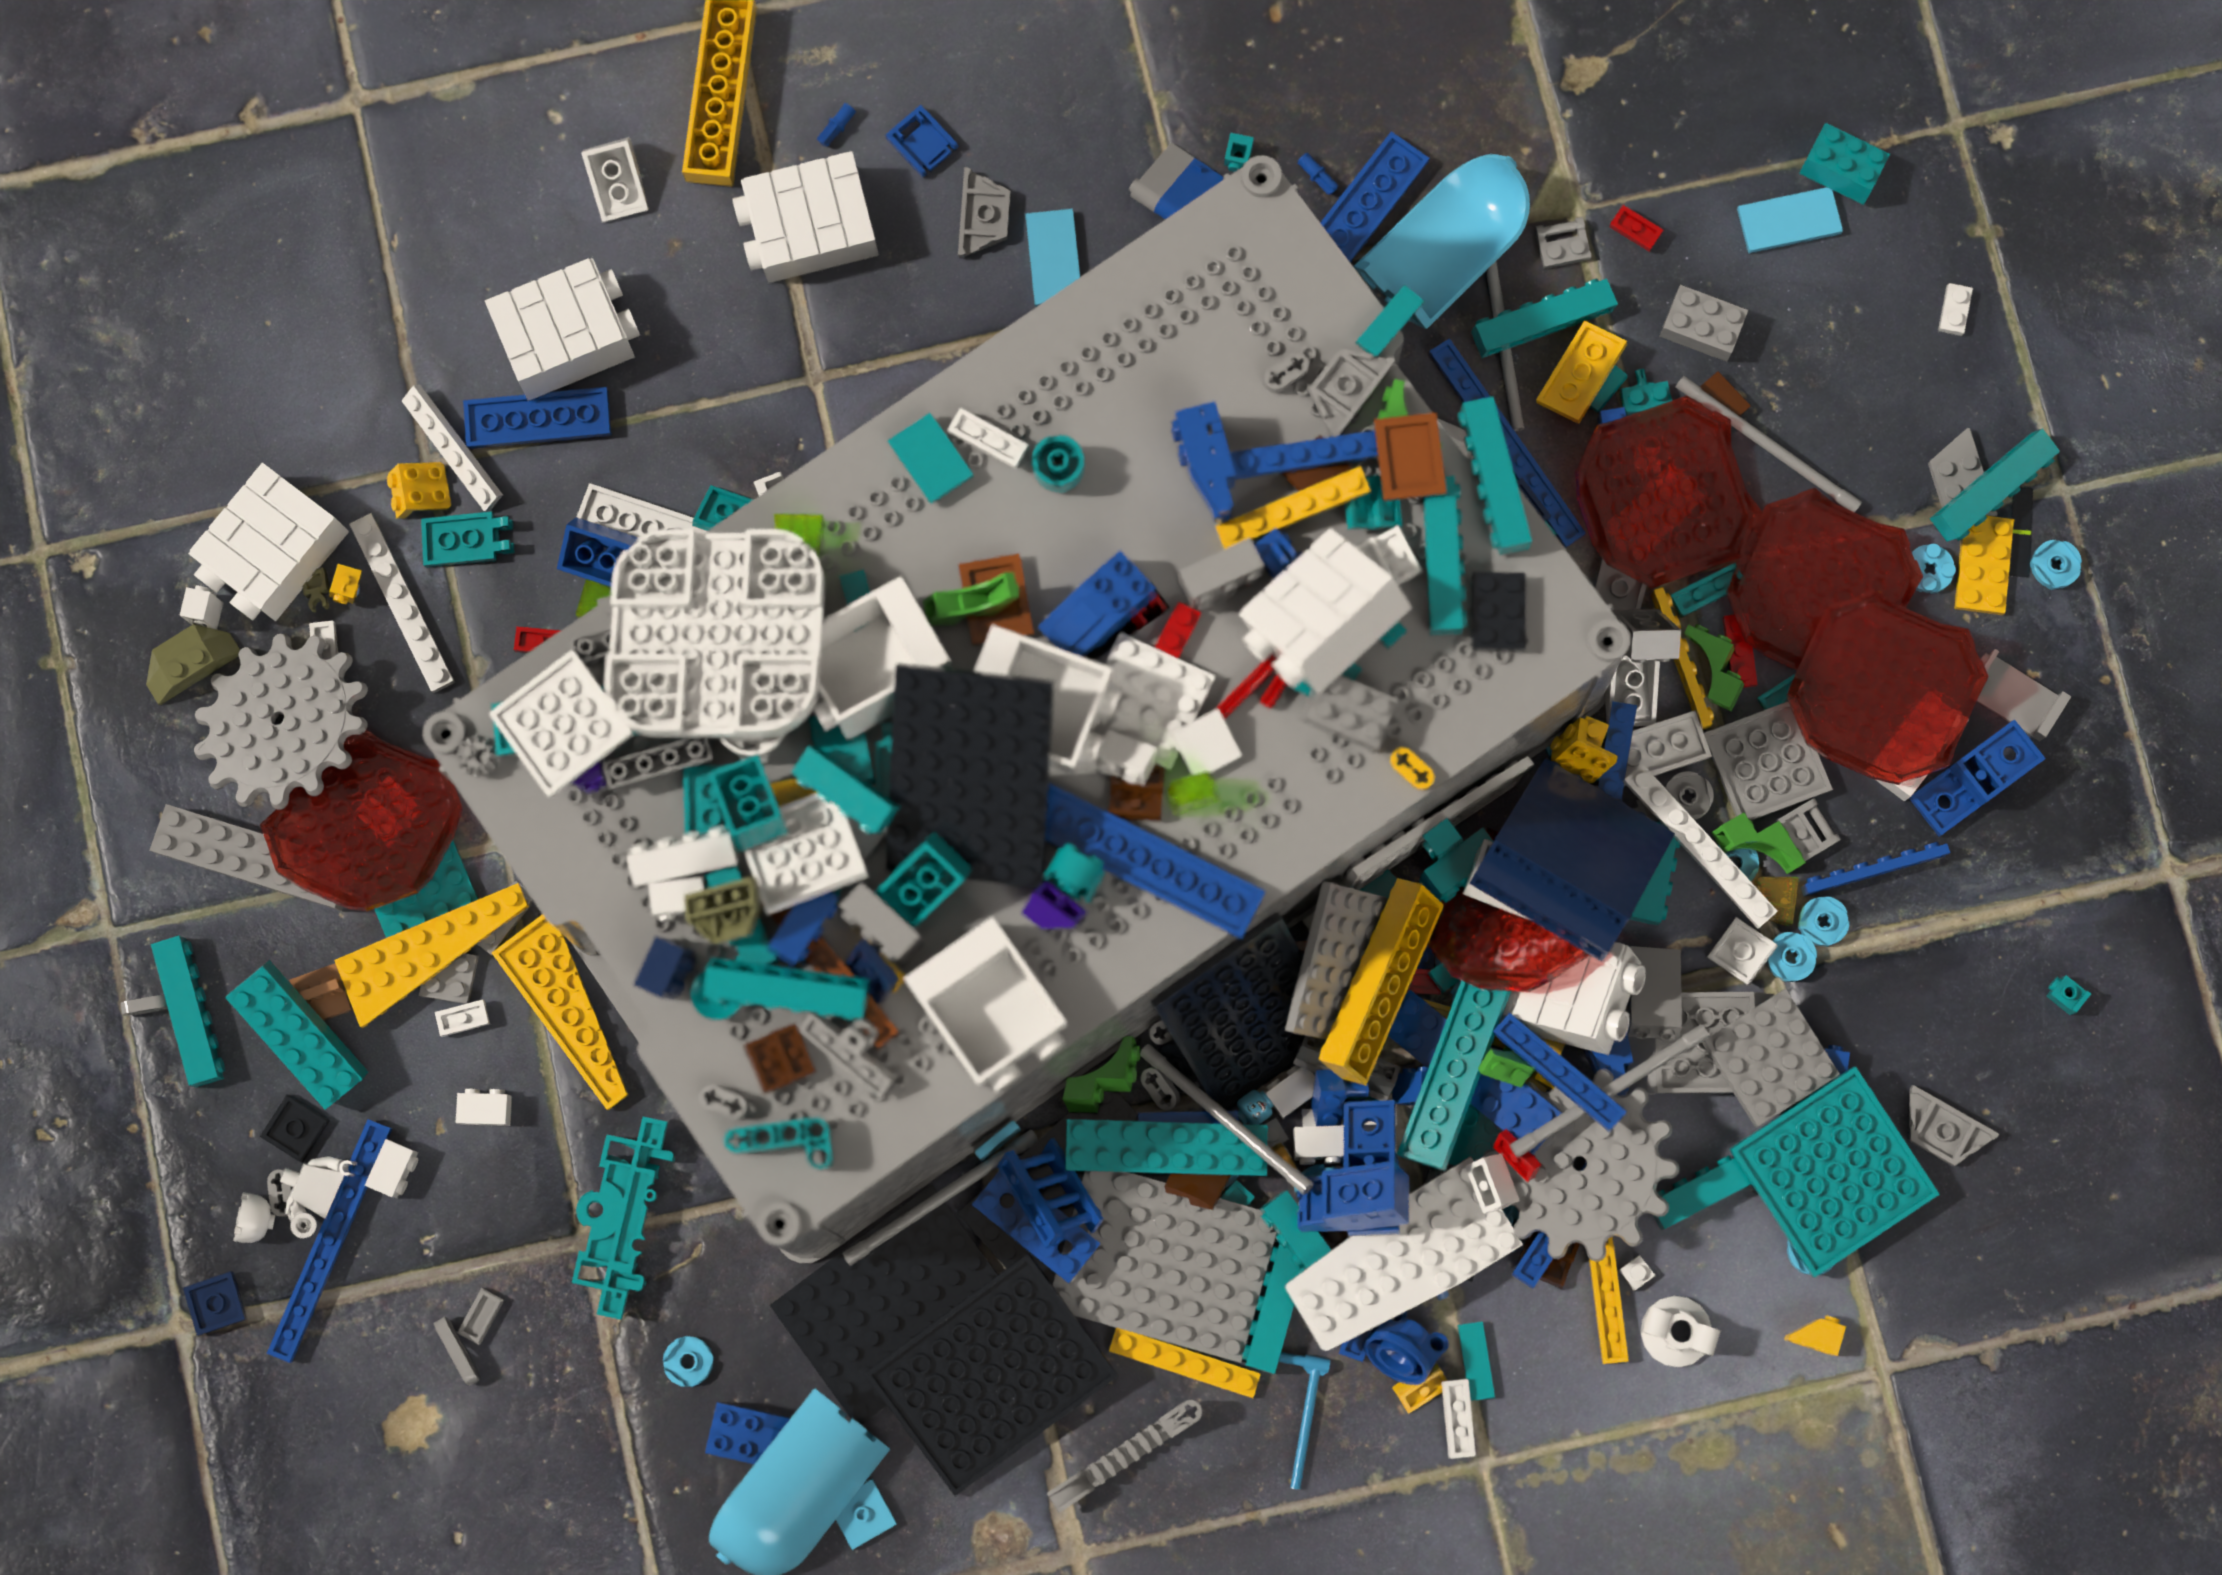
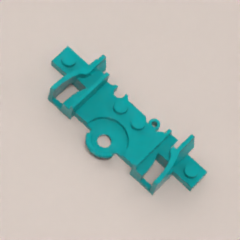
[572,1117,675,1320]

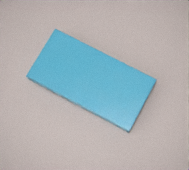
[1737,187,1843,253]
[1026,209,1080,307]

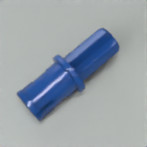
[817,103,856,147]
[1297,152,1338,195]

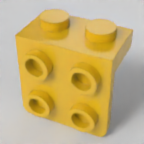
[387,462,451,519]
[1550,717,1617,783]

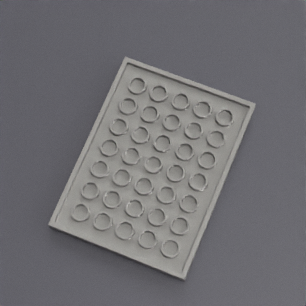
[1052,1171,1277,1363]

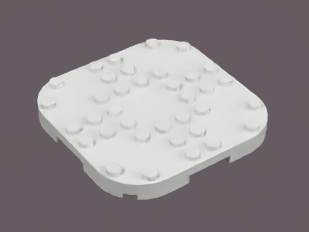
[605,530,825,737]

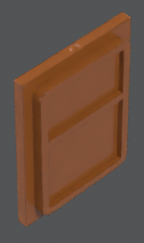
[1374,412,1447,501]
[958,553,1034,646]

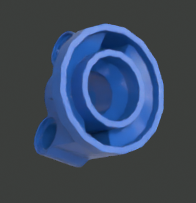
[1364,1311,1449,1385]

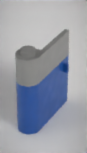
[1129,142,1223,219]

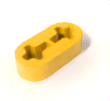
[1390,748,1434,790]

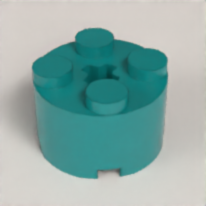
[1032,435,1085,494]
[1043,844,1105,903]

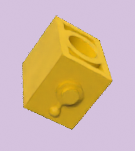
[329,564,362,604]

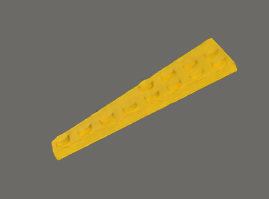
[334,883,529,1028]
[492,914,629,1110]

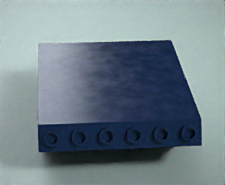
[1469,758,1675,962]

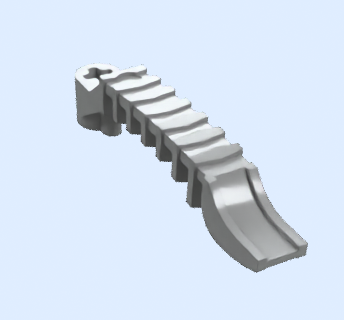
[1046,1400,1202,1513]

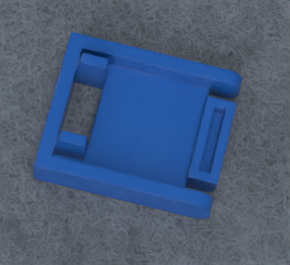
[885,105,959,178]

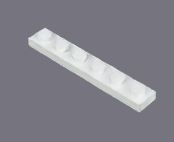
[402,384,503,512]

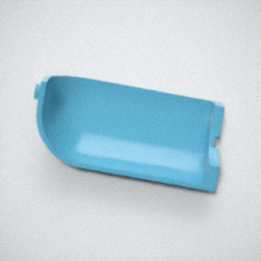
[1354,154,1530,329]
[709,1388,890,1575]

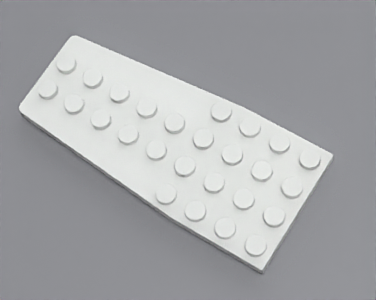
[1337,756,1534,890]
[1285,1157,1523,1351]

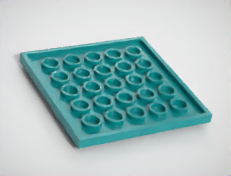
[1729,1067,1940,1278]

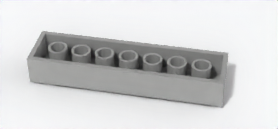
[149,804,357,912]

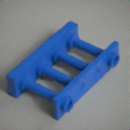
[997,1138,1104,1248]

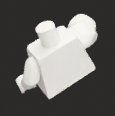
[280,1156,357,1238]

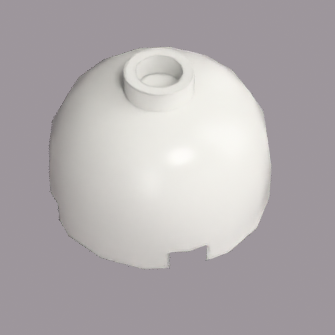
[233,1192,275,1243]

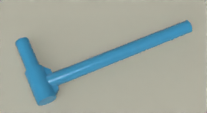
[1279,1352,1330,1489]

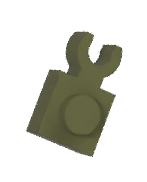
[302,567,330,613]

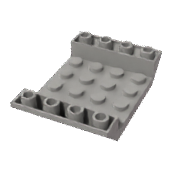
[570,627,713,789]
[1625,992,1775,1095]

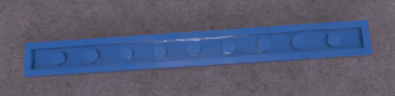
[1429,338,1586,548]
[267,1119,392,1363]

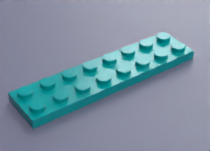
[1397,967,1514,1171]
[1065,1119,1268,1176]

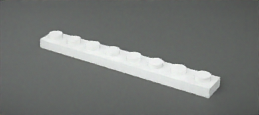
[349,513,455,694]
[1623,764,1778,929]

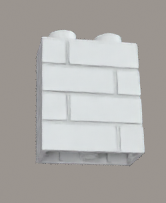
[732,151,879,283]
[485,258,640,401]
[188,463,349,622]
[1239,528,1412,694]
[813,577,953,740]
[975,625,1123,775]
[904,917,1067,1093]
[1497,919,1646,1055]

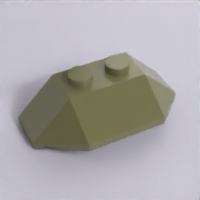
[146,624,240,705]
[684,877,762,944]

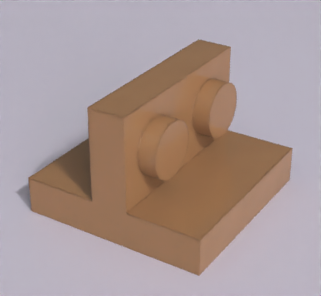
[289,963,353,1021]

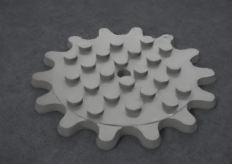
[194,634,368,810]
[1483,1069,1680,1261]

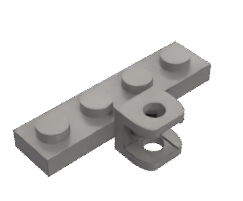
[799,1012,896,1099]

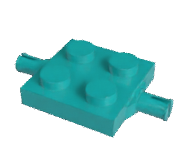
[1619,369,1678,448]

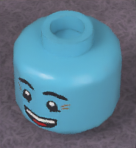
[1237,1090,1274,1125]

